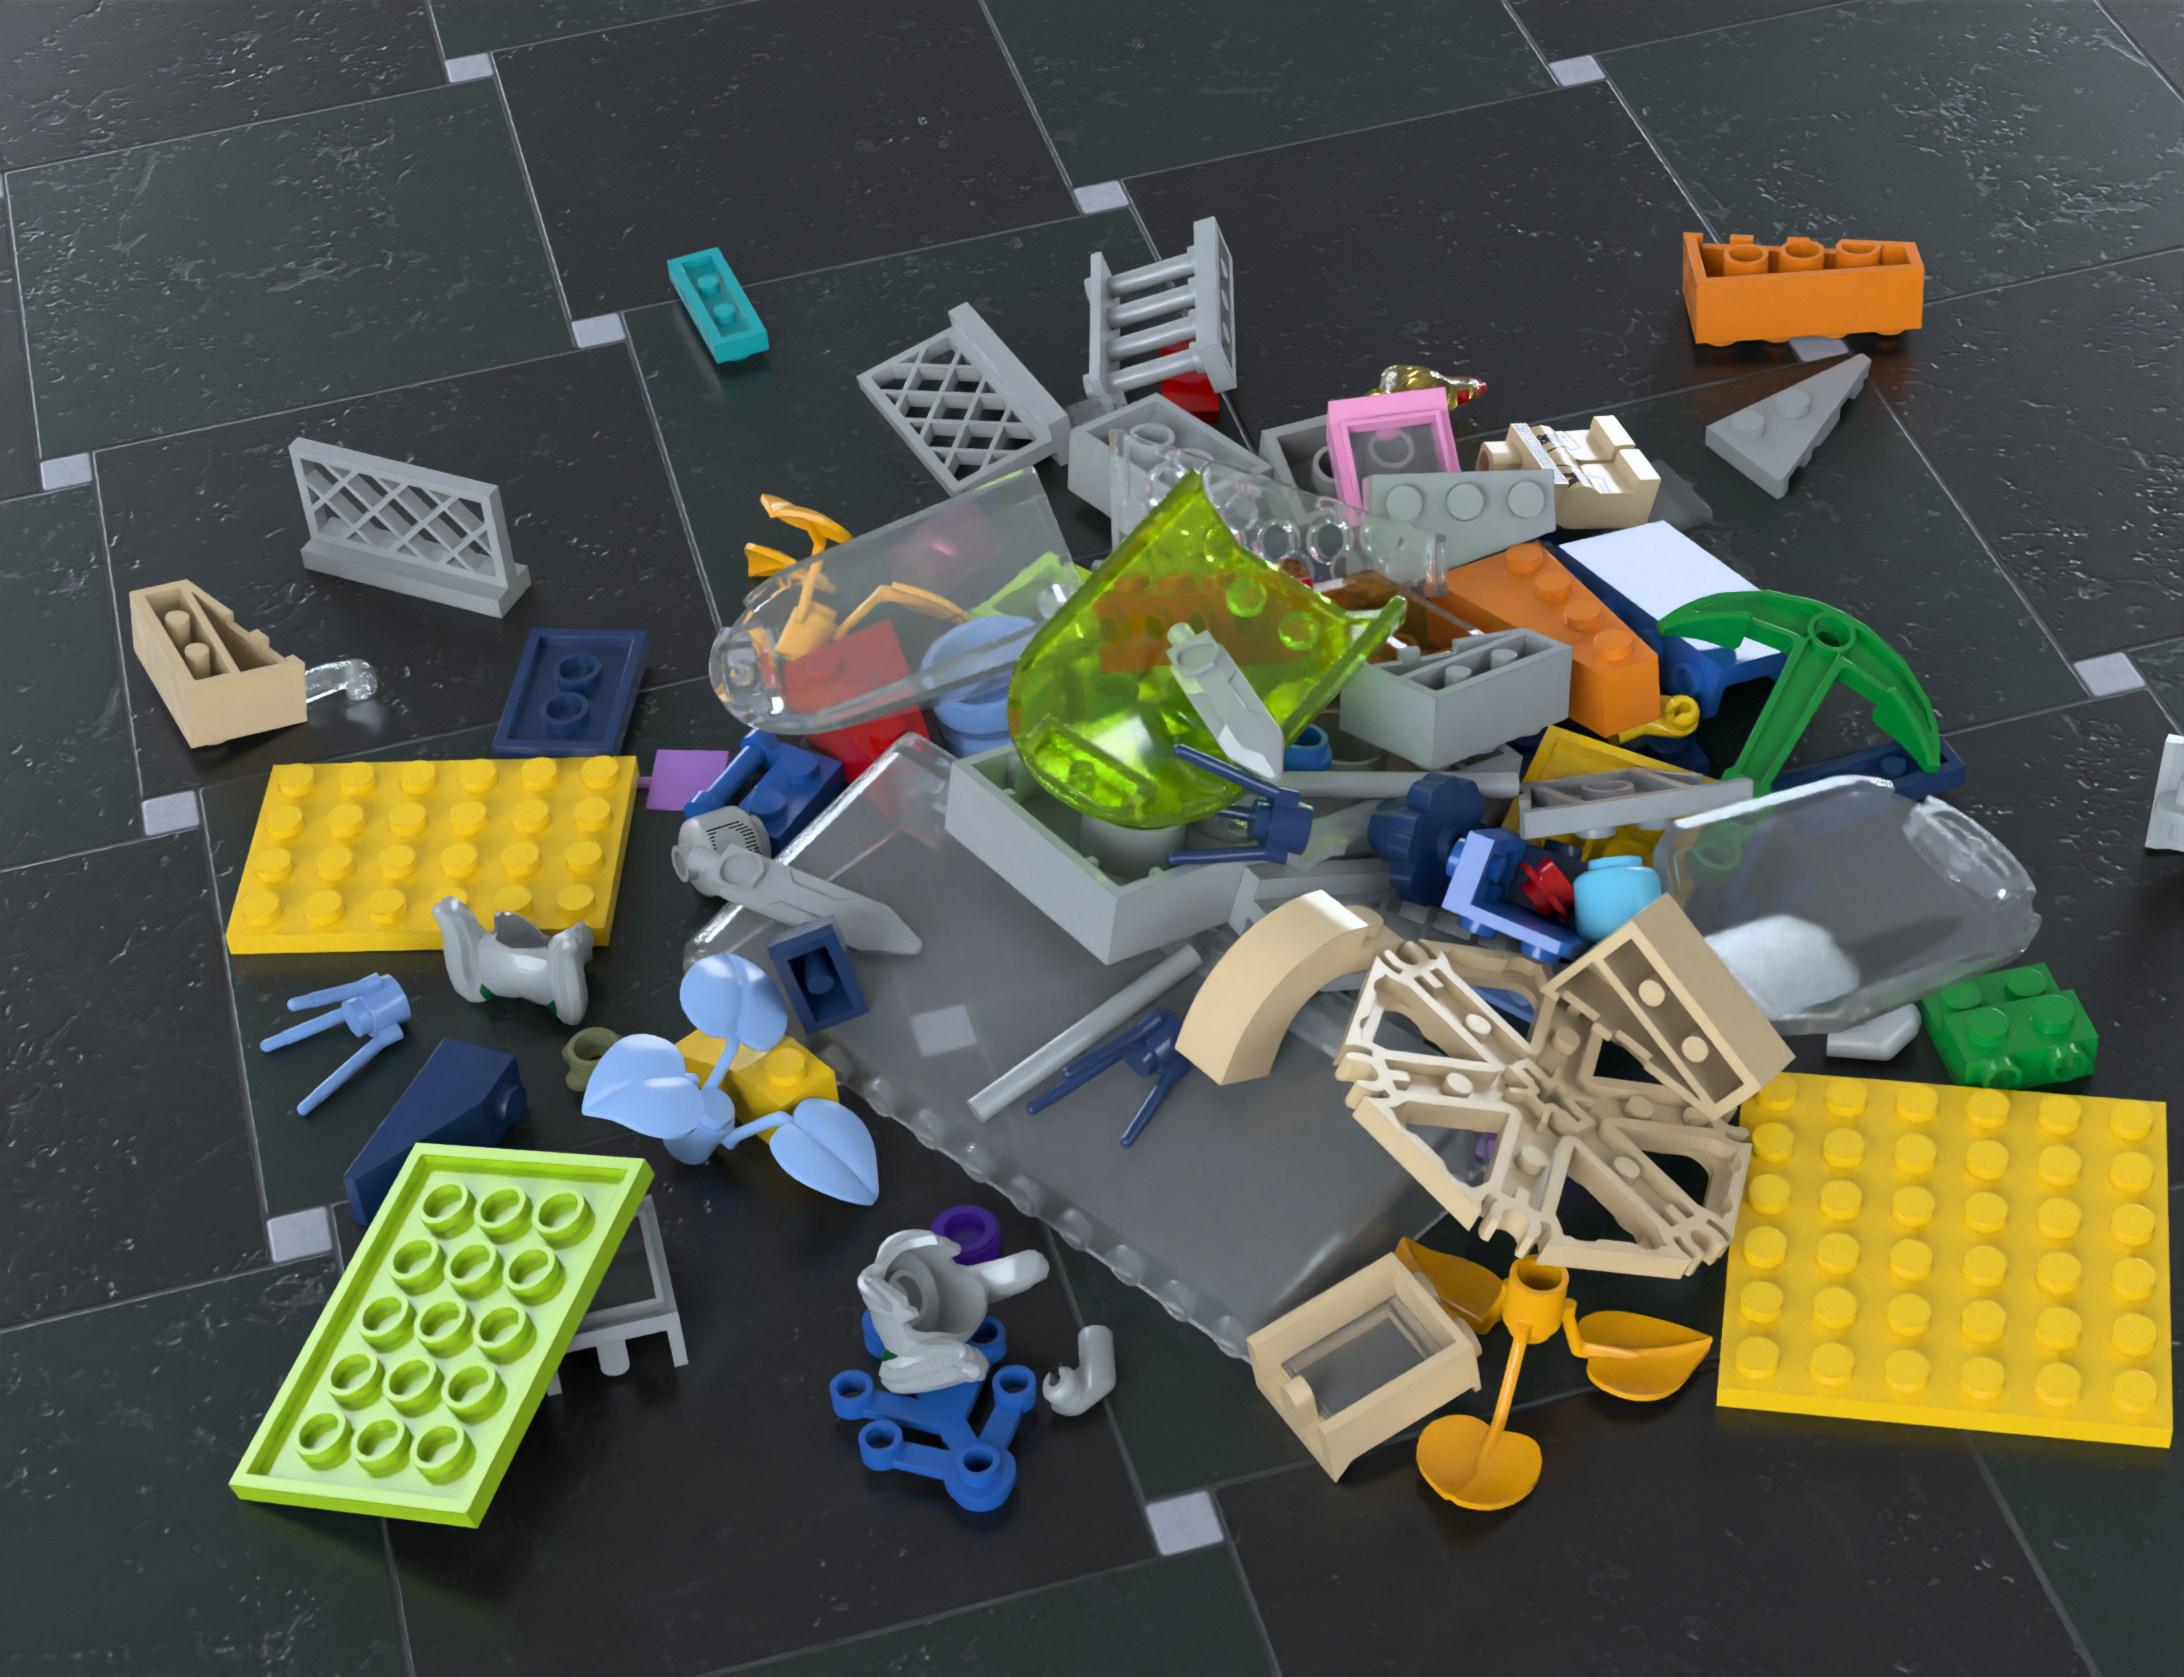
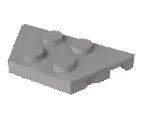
[1519,767,1753,840]

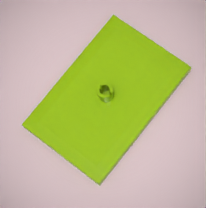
[228,1143,655,1528]

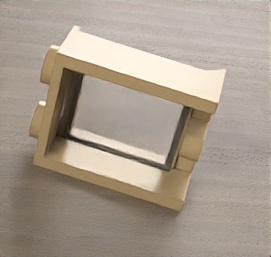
[1246,1252,1482,1483]

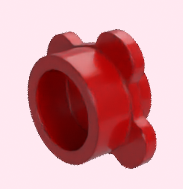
[1520,856,1574,922]

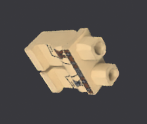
[1475,415,1661,533]

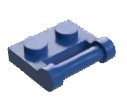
[684,726,846,857]

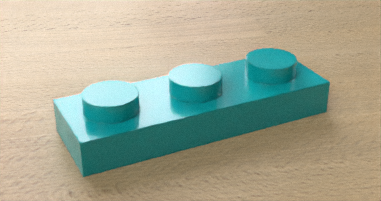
[667,247,769,364]

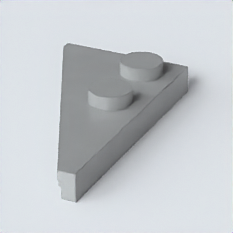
[1705,353,1871,499]

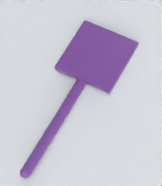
[637,750,730,811]

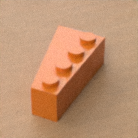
[1683,232,1924,347]
[1427,541,1661,738]

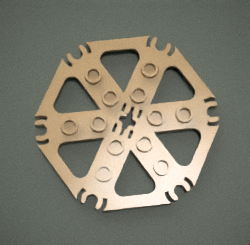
[1333,939,1753,1279]

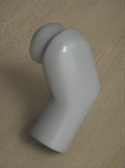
[1826,999,1922,1061]
[1042,1325,1116,1416]

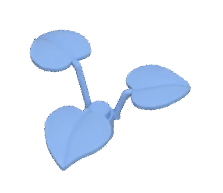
[582,952,879,1206]

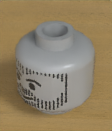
[671,806,771,897]

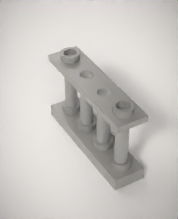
[1083,216,1237,415]

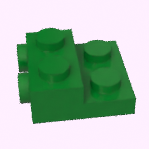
[1915,962,2099,1090]

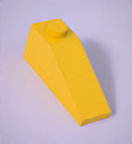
[674,1029,839,1145]

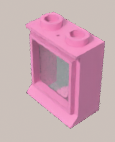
[1326,387,1461,557]

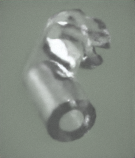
[305,658,378,704]

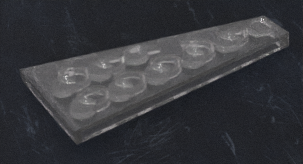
[1109,429,1447,601]

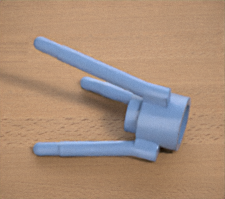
[260,973,411,1115]

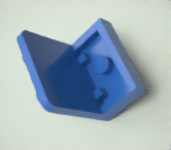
[1441,827,1596,965]

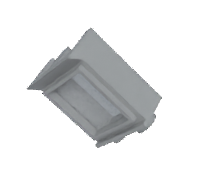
[547,1194,689,1396]

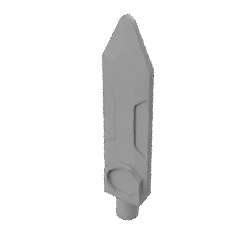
[1166,622,1284,781]
[687,843,923,954]

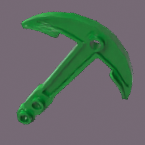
[1656,590,1940,887]

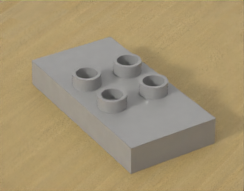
[944,635,1523,966]

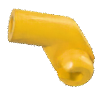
[1607,695,1700,746]

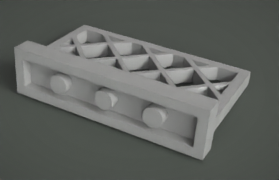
[856,302,1072,505]
[288,437,531,619]
[1228,858,1522,992]

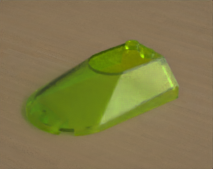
[1007,468,1408,828]

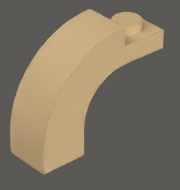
[1174,890,1406,1086]

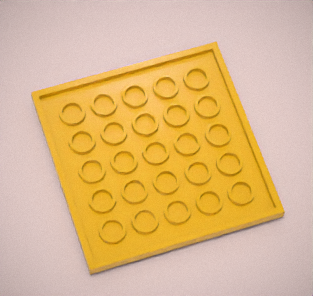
[1716,1072,2173,1448]

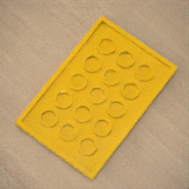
[225,756,640,954]

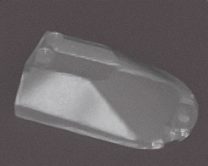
[709,466,1105,735]
[1652,775,2042,1036]

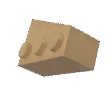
[129,579,308,749]
[1539,891,1796,1122]

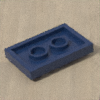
[492,628,651,759]

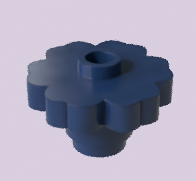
[1367,771,1487,909]

